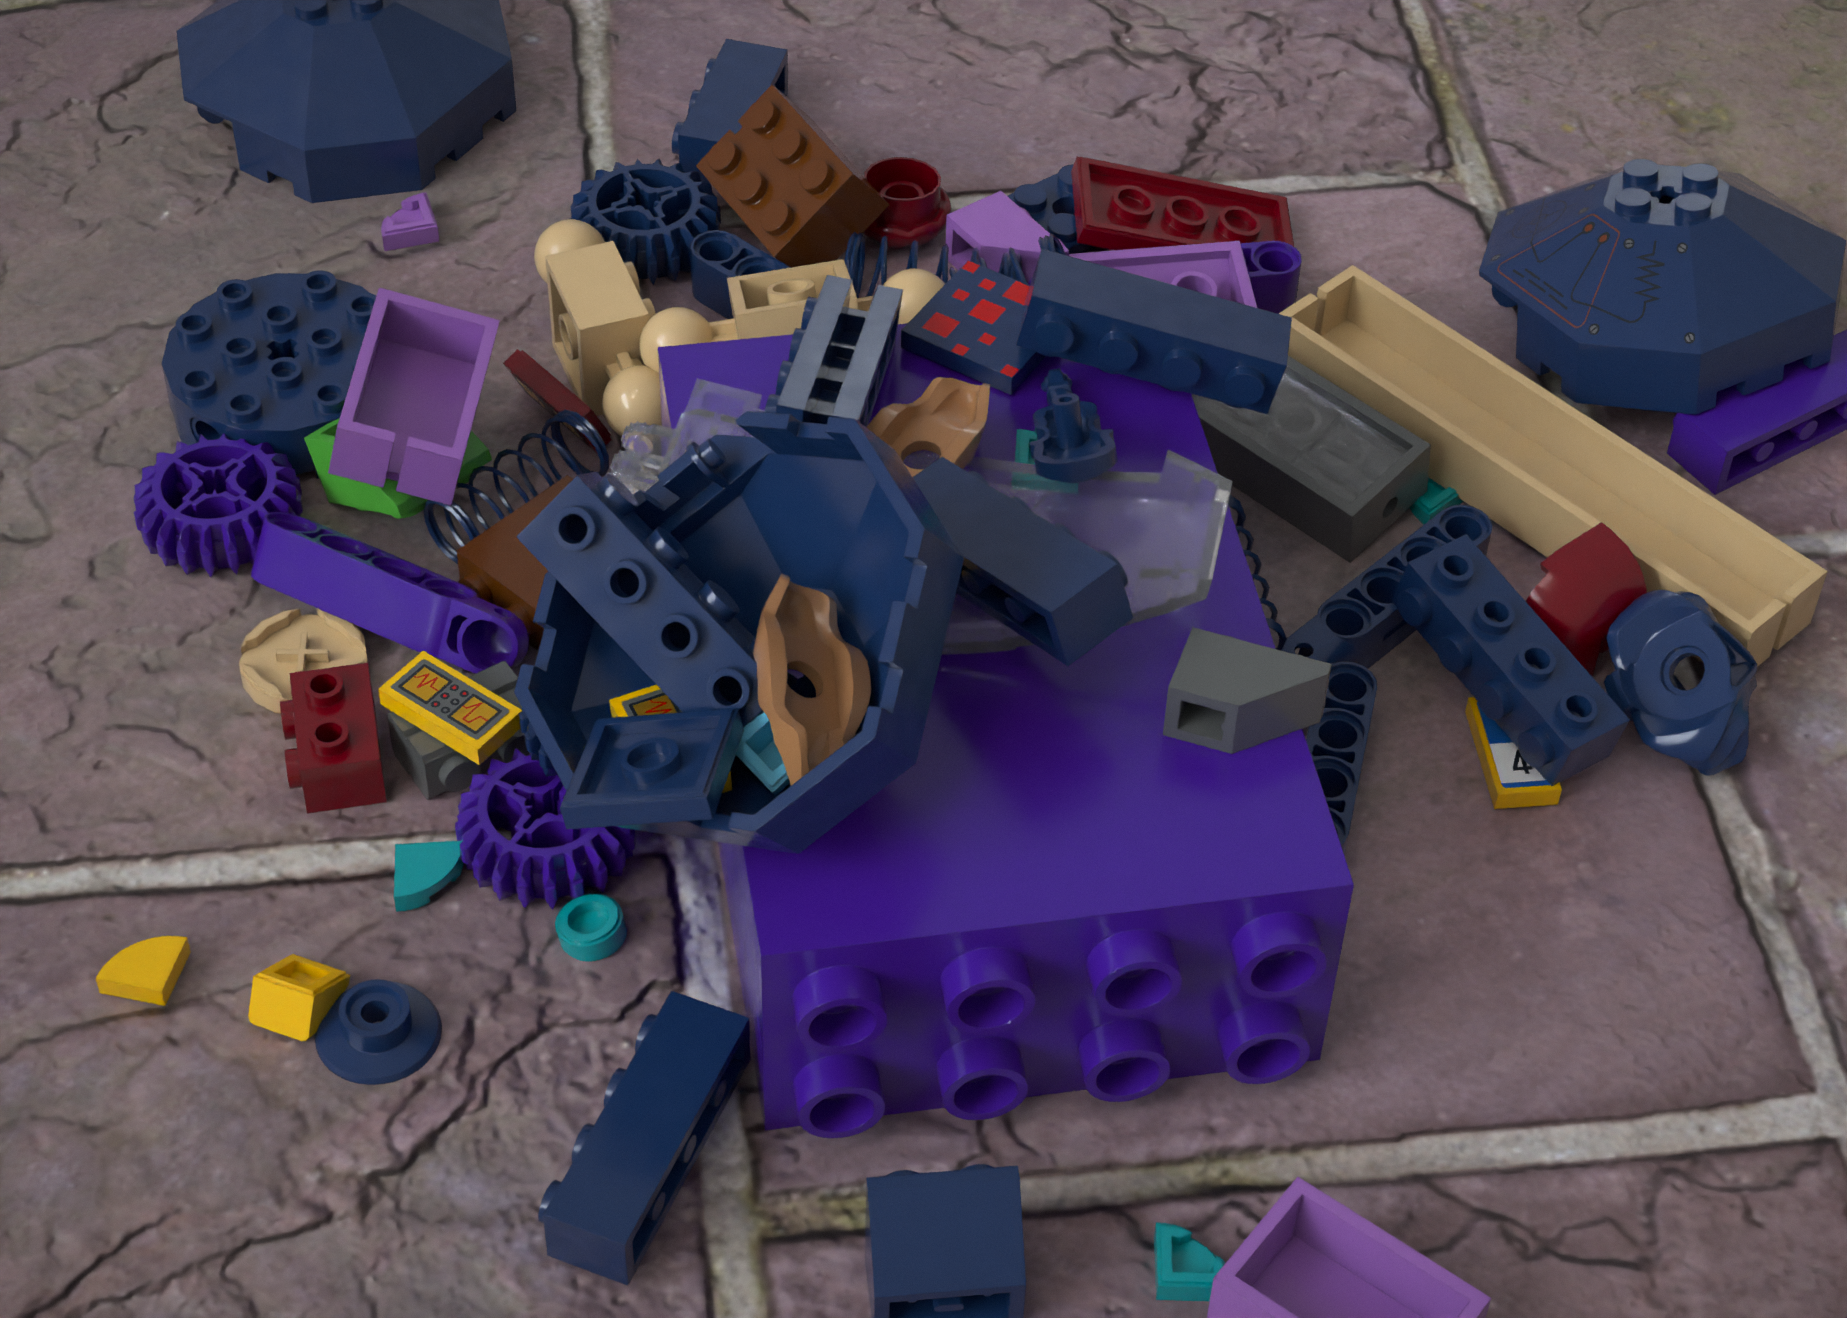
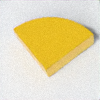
[95,936,191,1006]

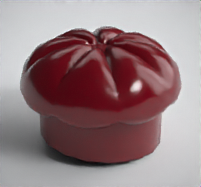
[863,157,952,249]

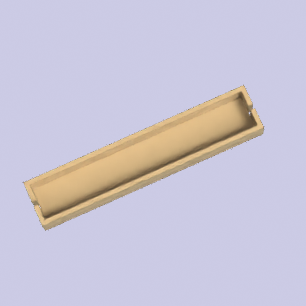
[1279,265,1828,667]

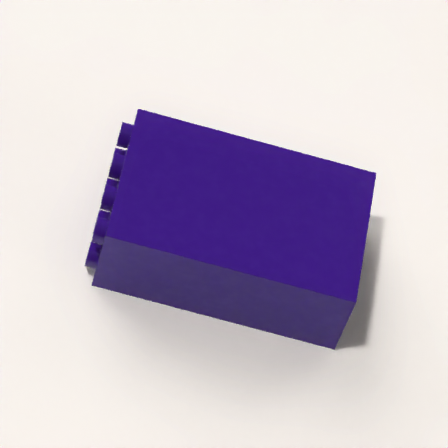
[658,323,1354,1138]

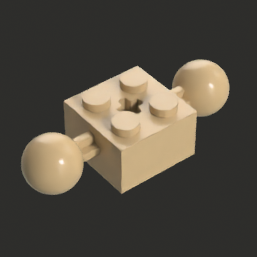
[534,219,662,442]
[639,259,945,373]

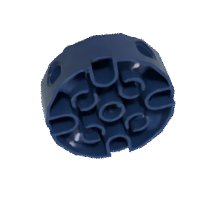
[161,270,376,479]

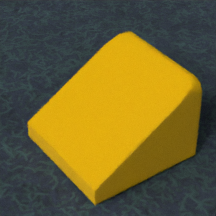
[248,954,350,1041]

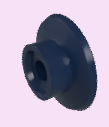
[315,979,442,1085]

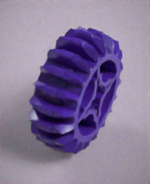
[133,433,303,578]
[455,748,636,910]

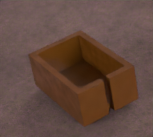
[696,85,889,268]

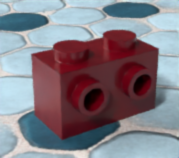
[280,663,387,814]

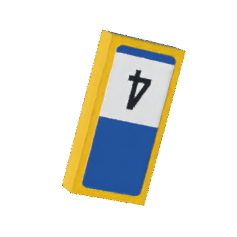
[1465,697,1562,809]

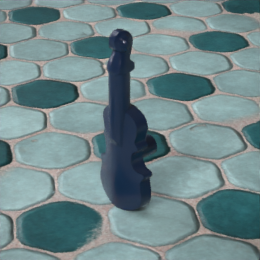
[1030,368,1118,483]

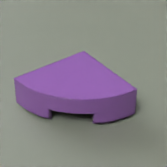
[381,192,439,251]

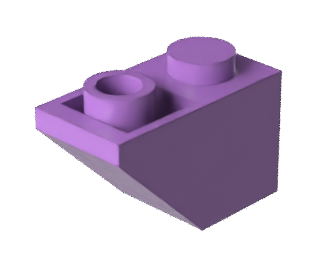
[946,191,1069,283]

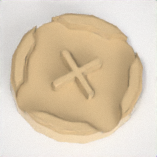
[239,609,368,714]

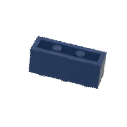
[672,39,788,183]

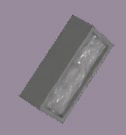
[1192,356,1431,563]

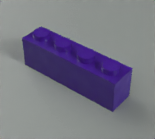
[1667,329,1847,495]

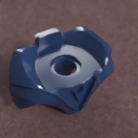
[1604,590,1757,776]

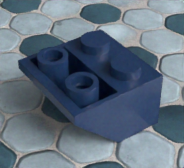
[865,1164,1026,1318]

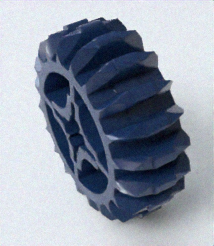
[570,158,721,285]

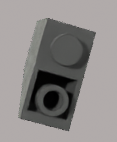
[1163,627,1332,754]

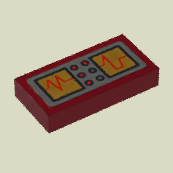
[503,349,612,454]

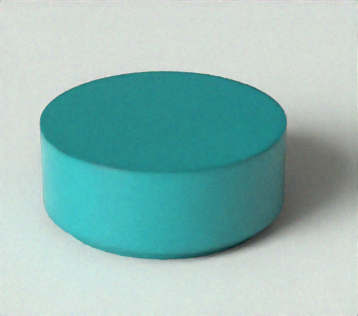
[555,894,627,962]

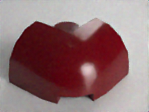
[1526,522,1647,677]

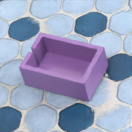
[328,287,500,506]
[1207,1176,1491,1318]

